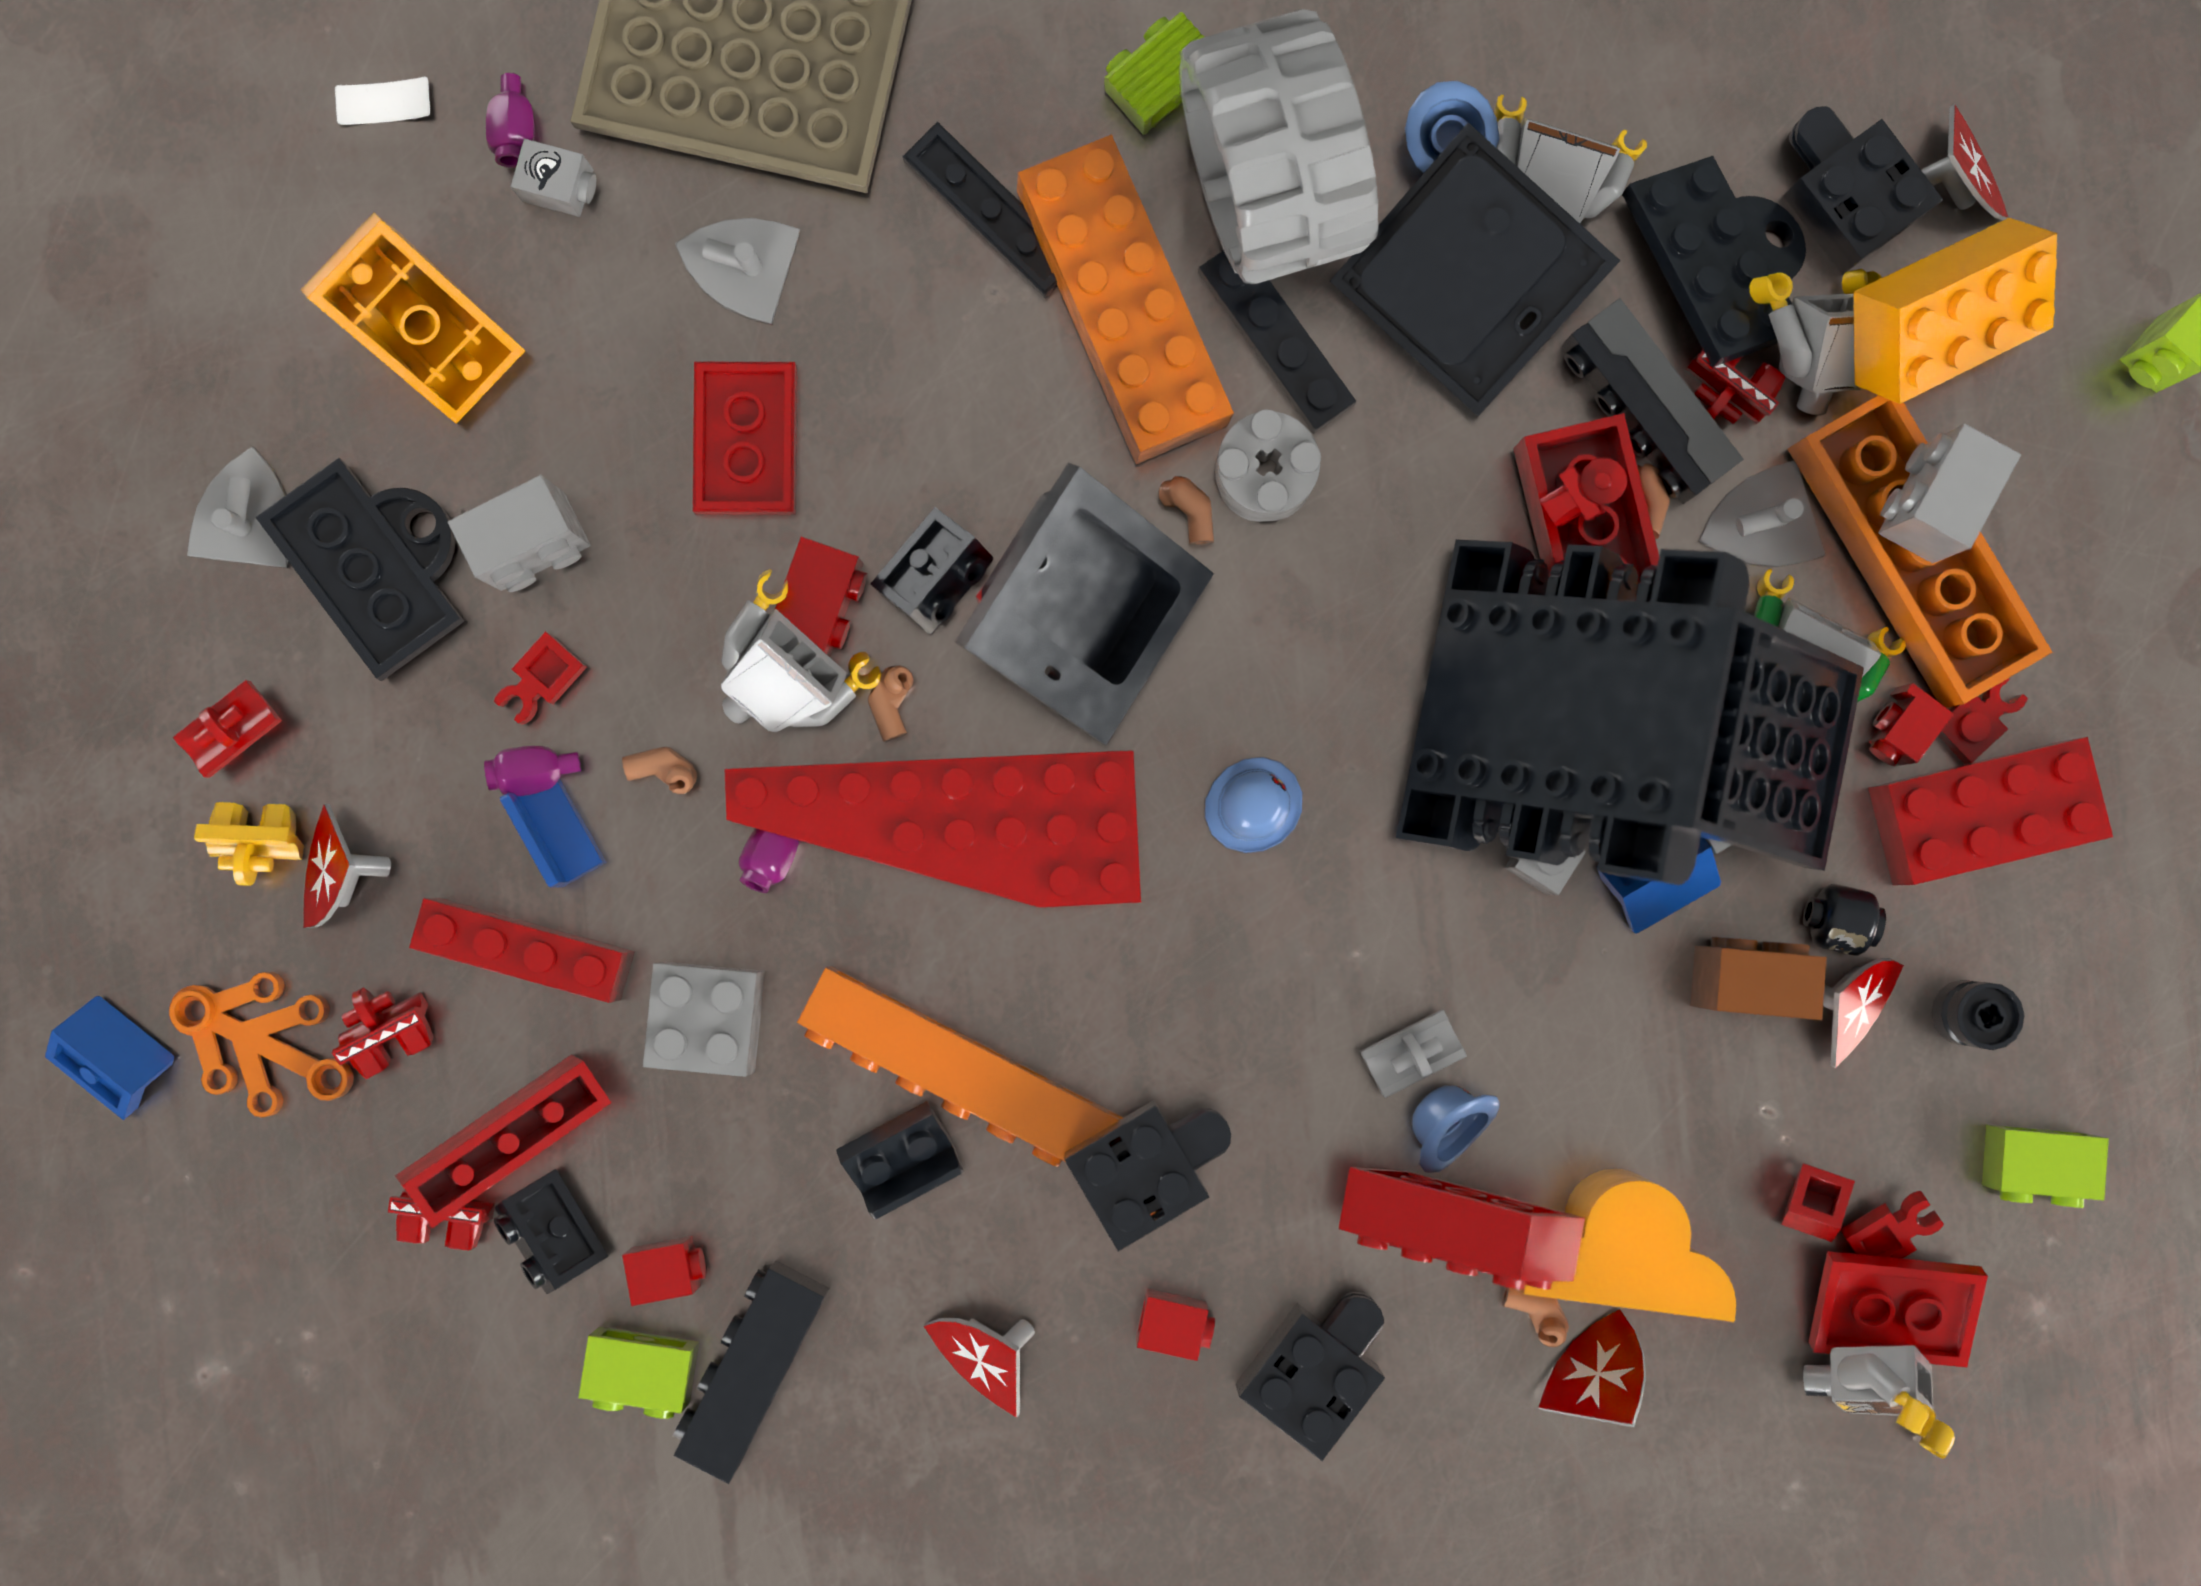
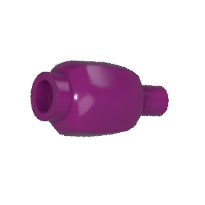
[486,73,535,168]
[484,746,581,797]
[738,829,799,893]

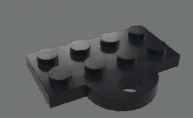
[1622,156,1806,367]
[255,458,464,681]

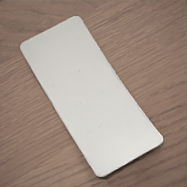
[335,77,430,125]

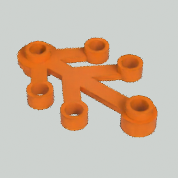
[169,972,354,1118]

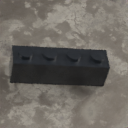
[673,1261,830,1484]

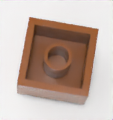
[1690,937,1827,1020]

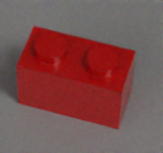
[774,536,868,657]

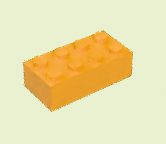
[1853,218,2057,404]

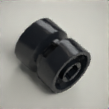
[1931,980,2025,1050]

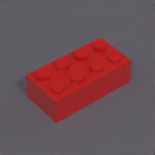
[1513,413,1659,600]
[1868,737,2113,885]
[1338,1167,1585,1290]

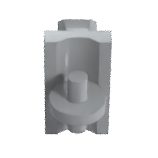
[1360,1009,1467,1098]

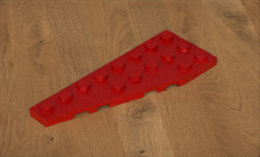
[724,750,1141,908]

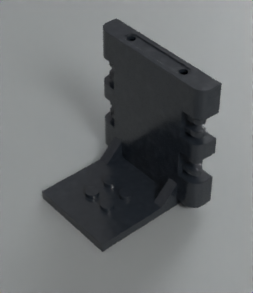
[1396,539,1864,885]

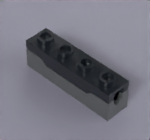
[1562,298,1744,504]

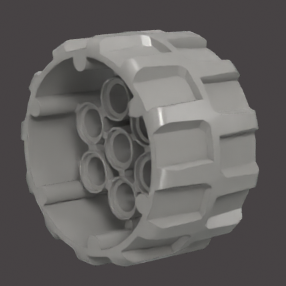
[1179,9,1378,284]

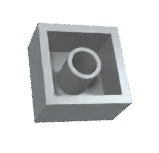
[1878,423,2022,563]
[447,475,591,592]
[643,962,765,1077]

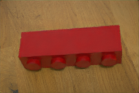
[409,898,635,1003]
[395,1054,611,1228]

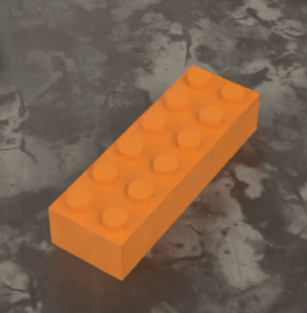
[1017,134,1234,465]
[1788,395,2053,708]

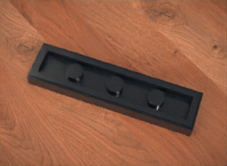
[902,121,1057,298]

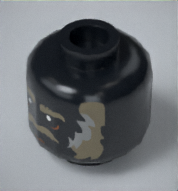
[1803,884,1886,956]

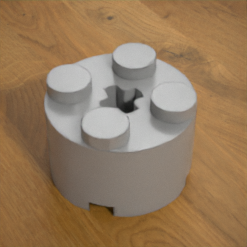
[1215,409,1321,522]

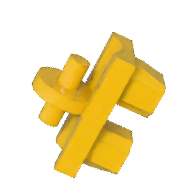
[194,802,304,886]

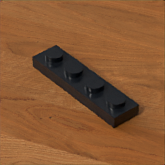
[1198,250,1356,434]

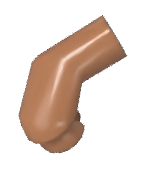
[1637,463,1670,539]
[1158,476,1214,545]
[868,665,913,742]
[622,747,697,794]
[1502,1287,1569,1347]

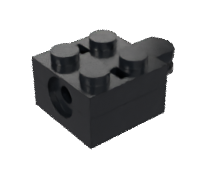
[1783,106,1943,275]
[1064,1100,1231,1252]
[1235,1292,1385,1461]

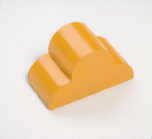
[301,212,525,424]
[1520,1169,1736,1322]

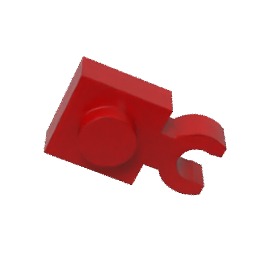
[494,631,587,725]
[1938,678,2028,764]
[1841,1191,1944,1258]

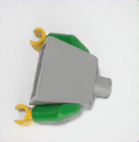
[1754,568,1906,702]

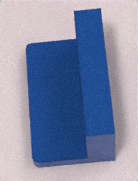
[499,779,607,888]
[1597,838,1721,934]
[45,996,174,1120]

